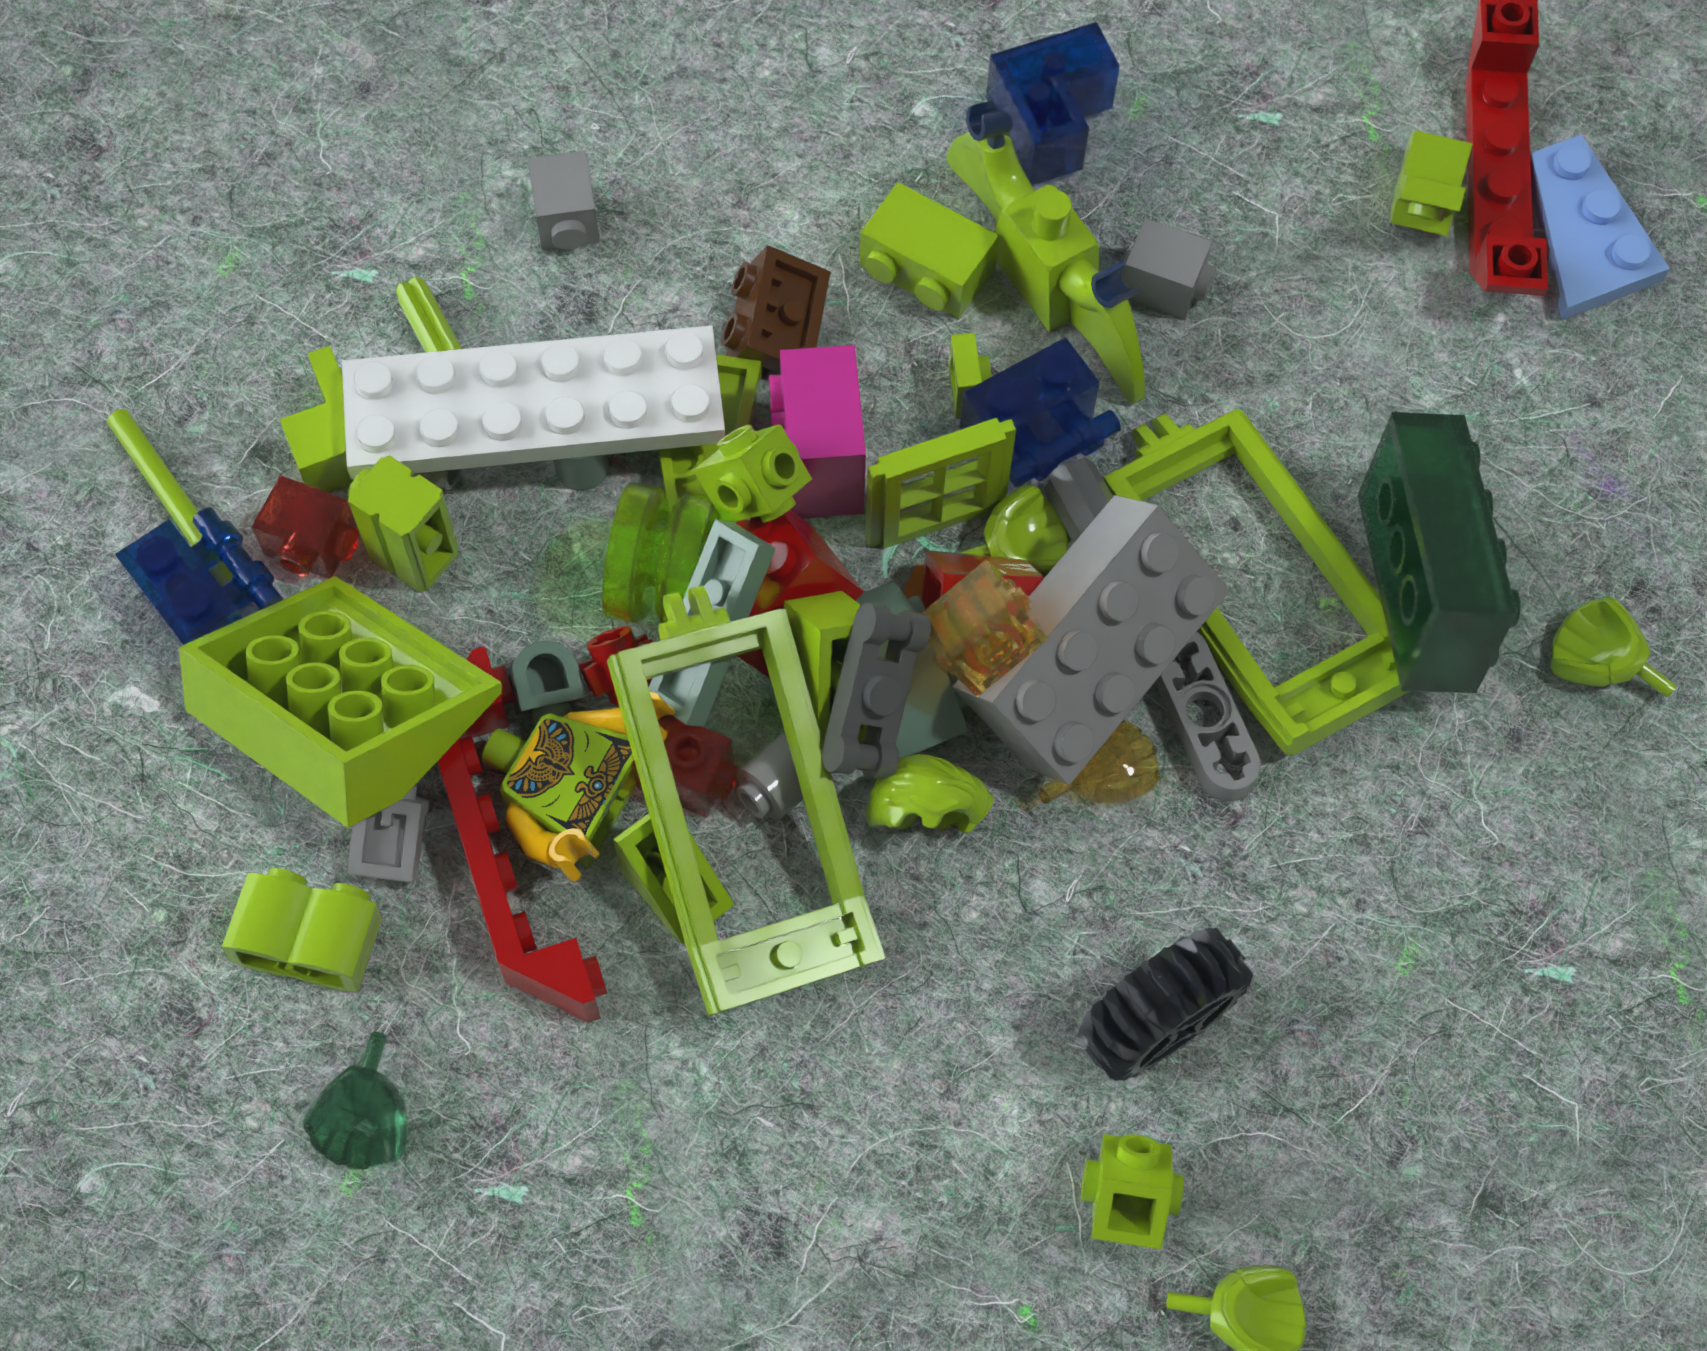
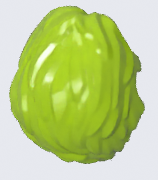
[866,754,994,834]

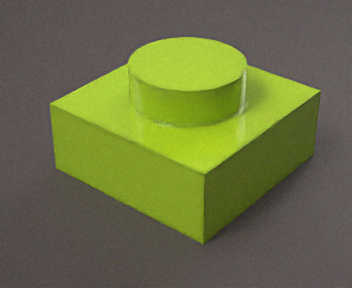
[948,333,991,418]

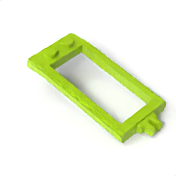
[1103,408,1437,756]
[607,586,886,1016]

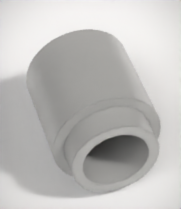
[736,731,803,820]

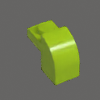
[1390,130,1473,236]
[279,345,354,499]

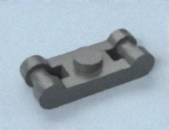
[822,603,931,780]

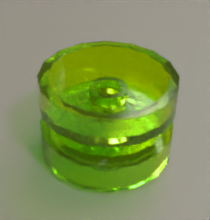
[602,482,720,624]

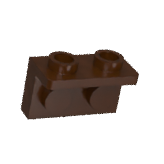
[721,245,831,374]

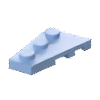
[1530,134,1670,320]

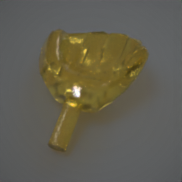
[1038,720,1160,804]

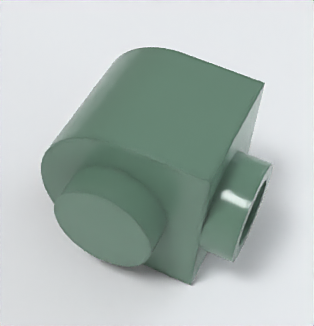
[509,641,585,724]

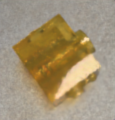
[922,560,1049,697]

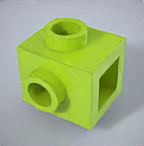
[693,424,812,523]
[1080,1134,1184,1250]

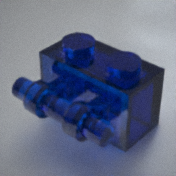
[959,337,1121,488]
[115,507,283,647]

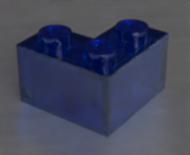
[986,22,1120,186]

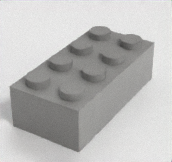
[952,495,1230,786]

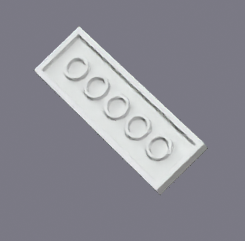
[342,325,725,480]

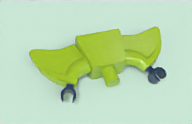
[946,101,1145,404]

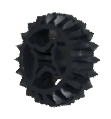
[1078,928,1254,1081]

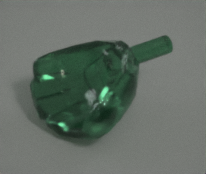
[302,1032,407,1170]

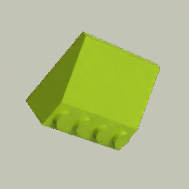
[179,576,502,828]

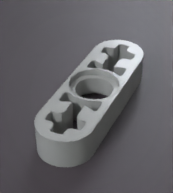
[1155,632,1261,801]

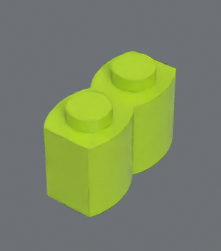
[222,868,382,993]

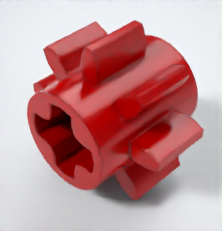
[578,626,653,705]

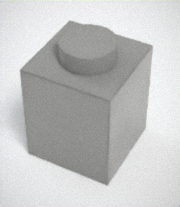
[527,150,600,250]
[1122,218,1216,320]

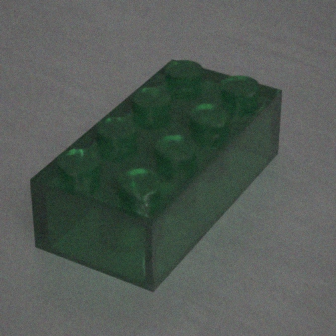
[1357,412,1521,693]

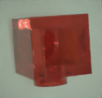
[251,475,359,579]
[633,715,739,818]

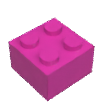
[769,345,866,518]

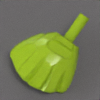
[959,484,1069,576]
[1550,596,1677,697]
[1166,1265,1307,1351]

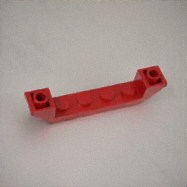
[1466,0,1548,296]
[438,646,608,1023]

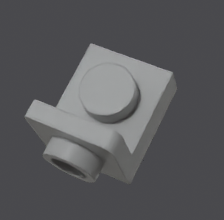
[347,785,434,882]

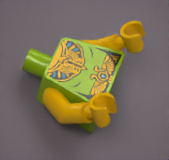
[482,692,675,882]

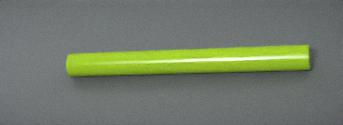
[106,409,252,603]

